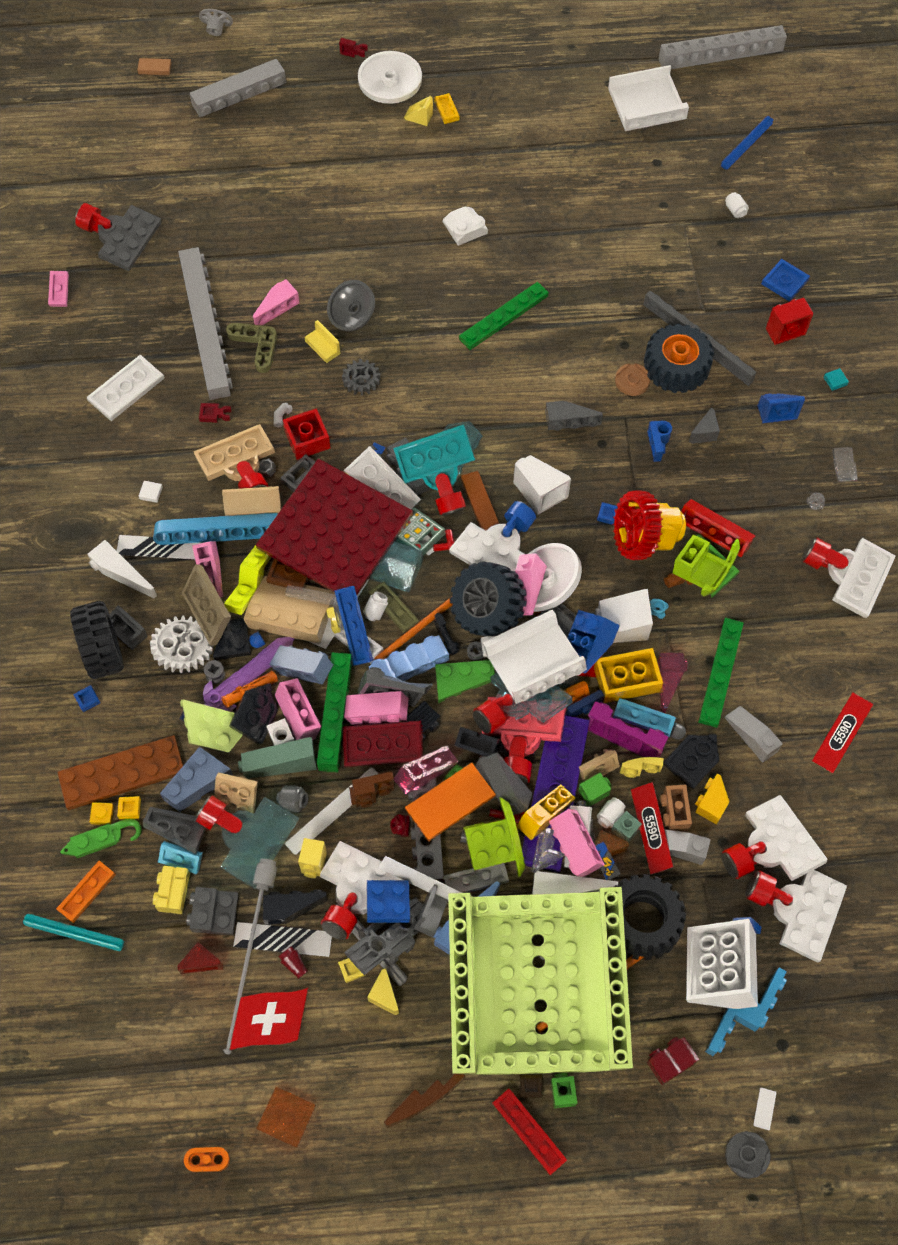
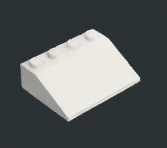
[686,919,758,1009]

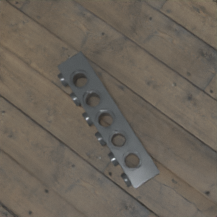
[407,761,444,884]

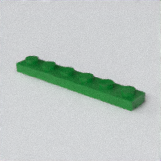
[459,282,549,350]
[698,618,744,728]

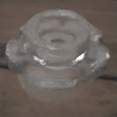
[807,492,825,510]

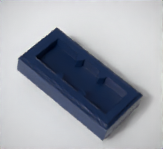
[566,690,604,717]

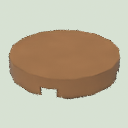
[615,364,650,396]

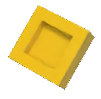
[117,797,141,819]
[89,802,114,825]

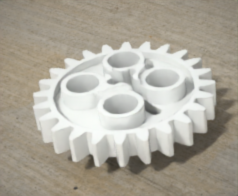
[150,616,214,673]

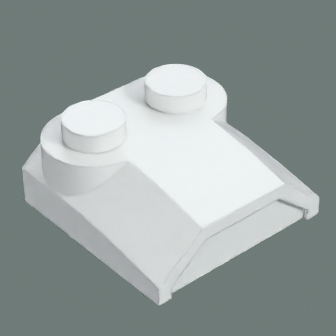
[443,207,488,246]

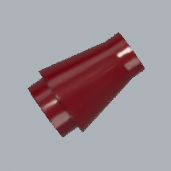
[279,946,308,979]

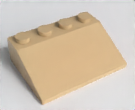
[244,576,336,644]

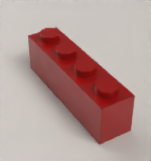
[681,499,755,557]

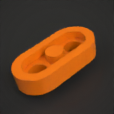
[184,1147,230,1172]

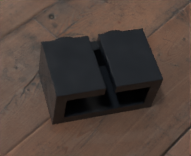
[454,727,501,757]

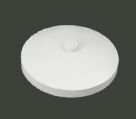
[358,51,422,104]
[528,543,582,612]

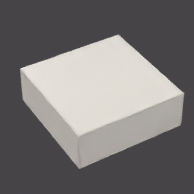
[139,481,163,503]

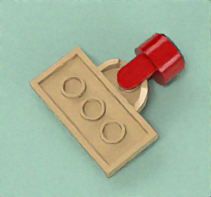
[194,424,275,489]

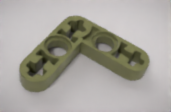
[226,323,277,373]

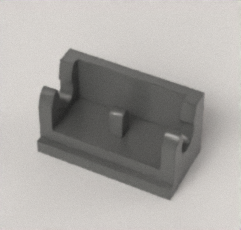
[110,605,148,650]

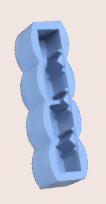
[369,636,449,681]

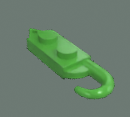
[60,819,142,859]

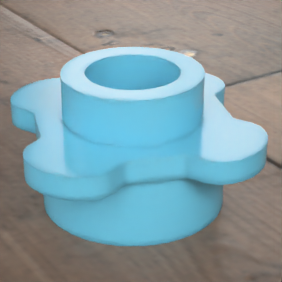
[650,599,668,619]

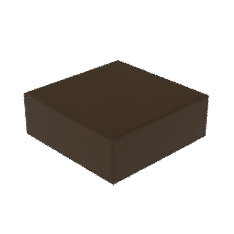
[520,1074,543,1098]

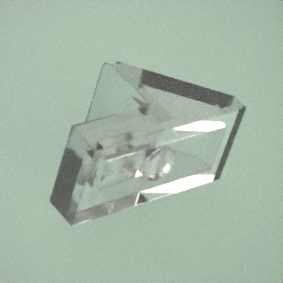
[531,827,565,873]

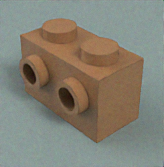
[660,785,692,832]

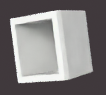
[513,455,571,515]
[595,589,653,643]

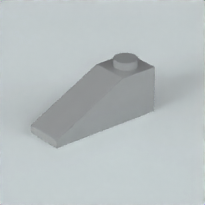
[724,706,782,763]
[643,829,711,865]

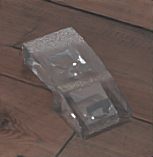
[832,447,857,482]

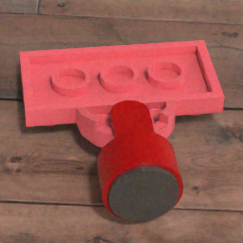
[482,697,566,784]

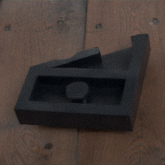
[213,618,251,661]

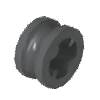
[467,642,483,661]

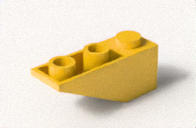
[516,785,575,840]

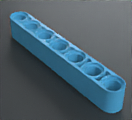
[153,513,278,545]

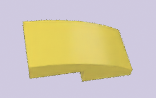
[620,757,664,778]

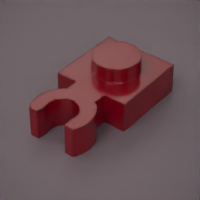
[199,403,232,423]

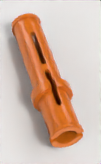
[221,671,278,708]

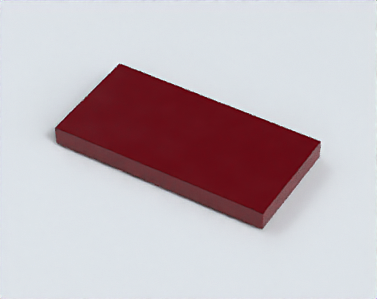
[343,721,423,767]

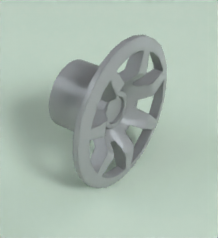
[199,9,233,36]

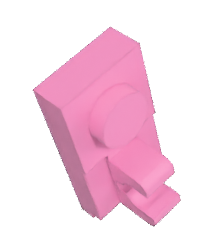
[48,271,69,307]

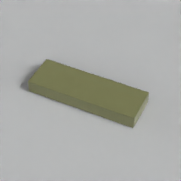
[369,581,419,634]

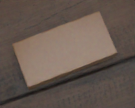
[137,58,172,75]

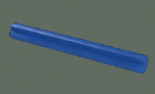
[721,116,773,170]

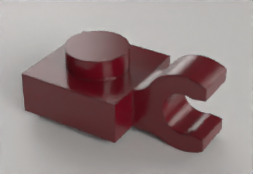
[339,38,368,58]

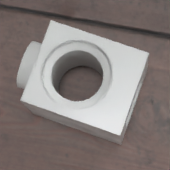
[266,718,294,745]

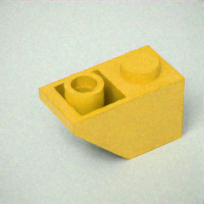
[695,774,729,825]

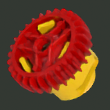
[612,490,686,560]

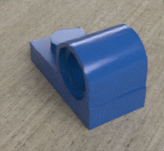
[647,421,672,462]

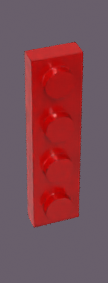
[492,1089,567,1176]

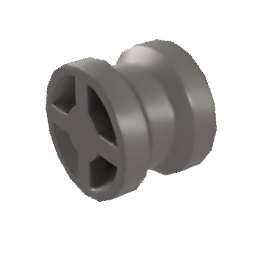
[204,660,225,684]

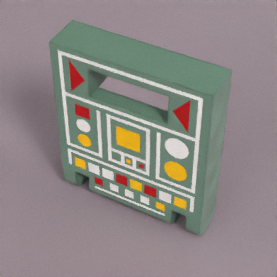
[395,507,446,558]

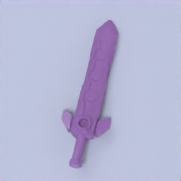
[203,637,294,712]

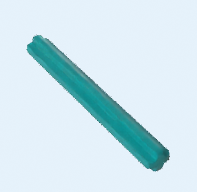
[23,914,124,951]

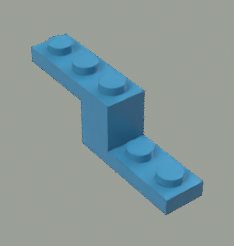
[705,967,787,1056]

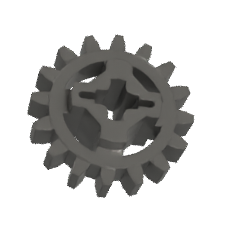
[342,359,381,396]

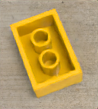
[594,648,663,703]

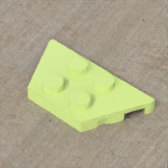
[180,700,243,752]

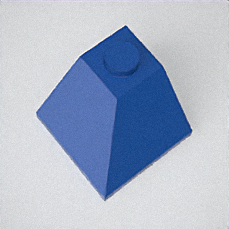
[758,394,805,423]

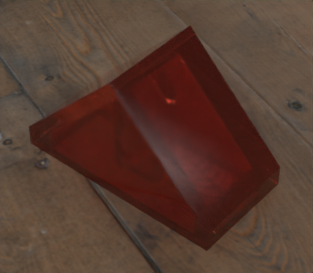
[177,942,223,974]

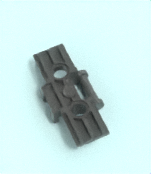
[345,897,423,976]

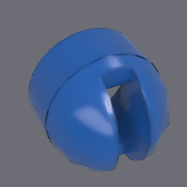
[249,631,266,648]

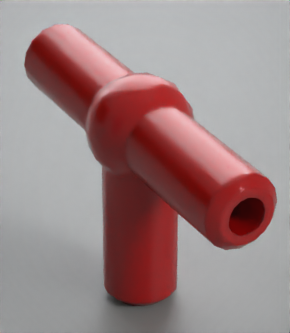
[433,529,455,552]

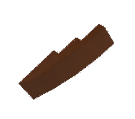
[384,1074,465,1128]

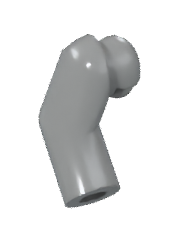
[274,403,293,427]

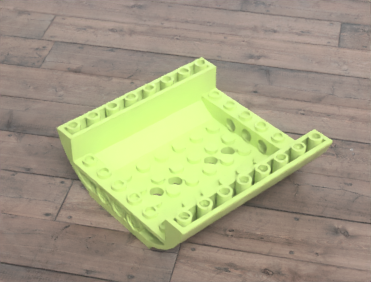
[448,887,633,1075]

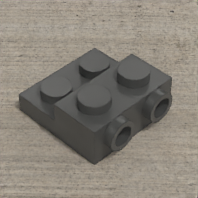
[186,887,239,936]

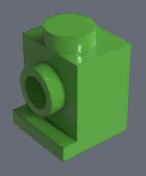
[551,1073,577,1109]

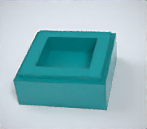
[823,368,849,391]

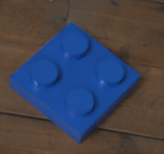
[761,259,810,302]
[366,880,410,923]

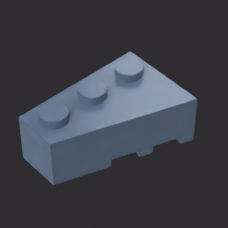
[160,747,233,812]

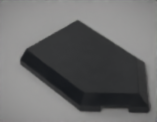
[229,683,278,744]
[663,734,719,789]

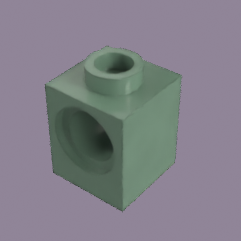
[611,811,642,846]

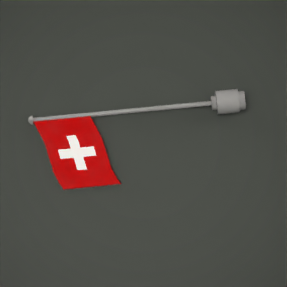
[223,859,308,1055]

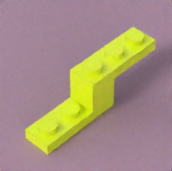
[224,545,272,615]

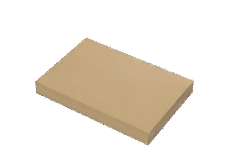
[222,486,281,516]

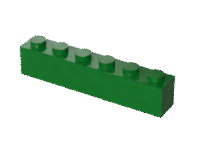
[317,652,352,773]

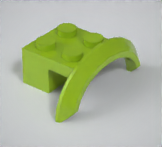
[673,534,740,596]
[463,797,525,877]

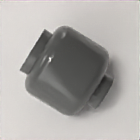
[276,785,308,813]

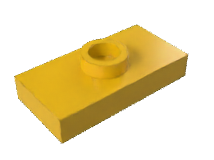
[434,93,460,124]

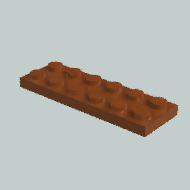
[58,735,183,810]

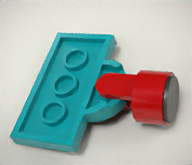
[393,424,475,516]

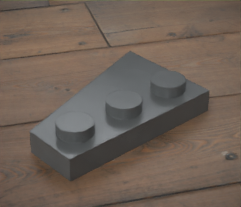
[143,807,207,854]

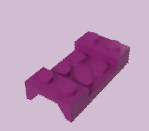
[588,701,668,758]

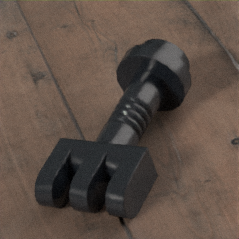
[434,613,460,656]

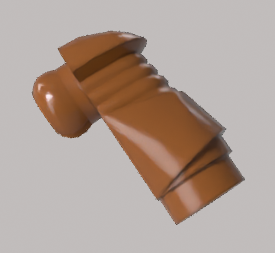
[664,573,693,588]

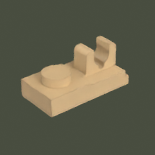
[579,749,620,782]

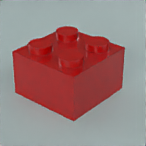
[766,298,814,345]
[283,408,331,460]

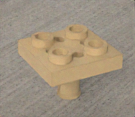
[214,772,257,818]

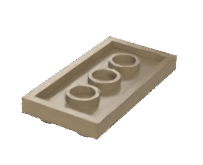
[182,564,231,645]

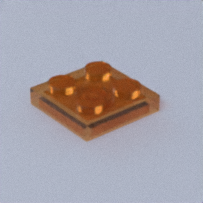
[256,1087,316,1148]

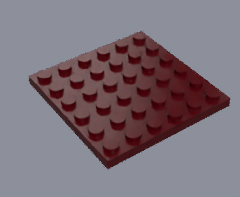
[256,458,413,595]

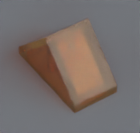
[594,830,629,856]

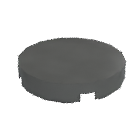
[725,1131,771,1179]

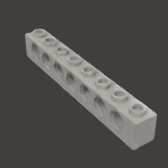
[659,25,787,69]

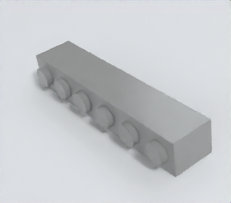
[190,59,286,117]

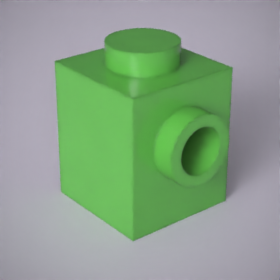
[578,773,612,807]

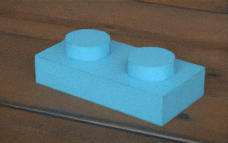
[158,841,202,874]

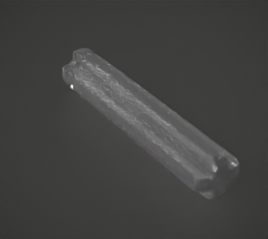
[286,585,338,606]

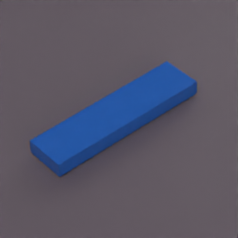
[334,586,373,666]

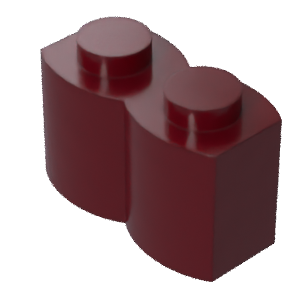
[647,1037,700,1085]

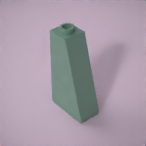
[238,737,317,779]

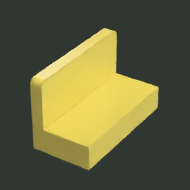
[305,320,340,363]

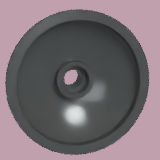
[327,280,375,332]

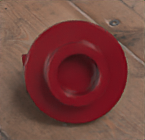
[390,814,410,837]

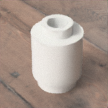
[725,192,749,218]
[363,592,388,621]
[597,797,626,828]

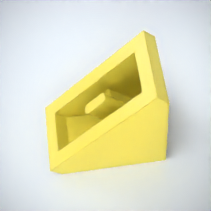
[404,96,433,126]
[368,969,399,1015]

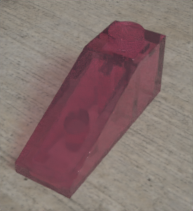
[658,653,688,714]
[394,746,458,795]

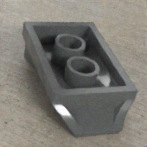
[358,667,433,707]

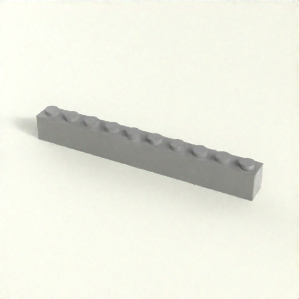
[178,247,233,400]

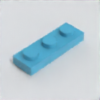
[613,698,676,737]

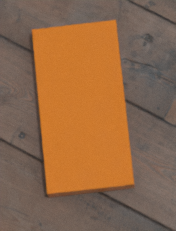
[405,763,496,842]

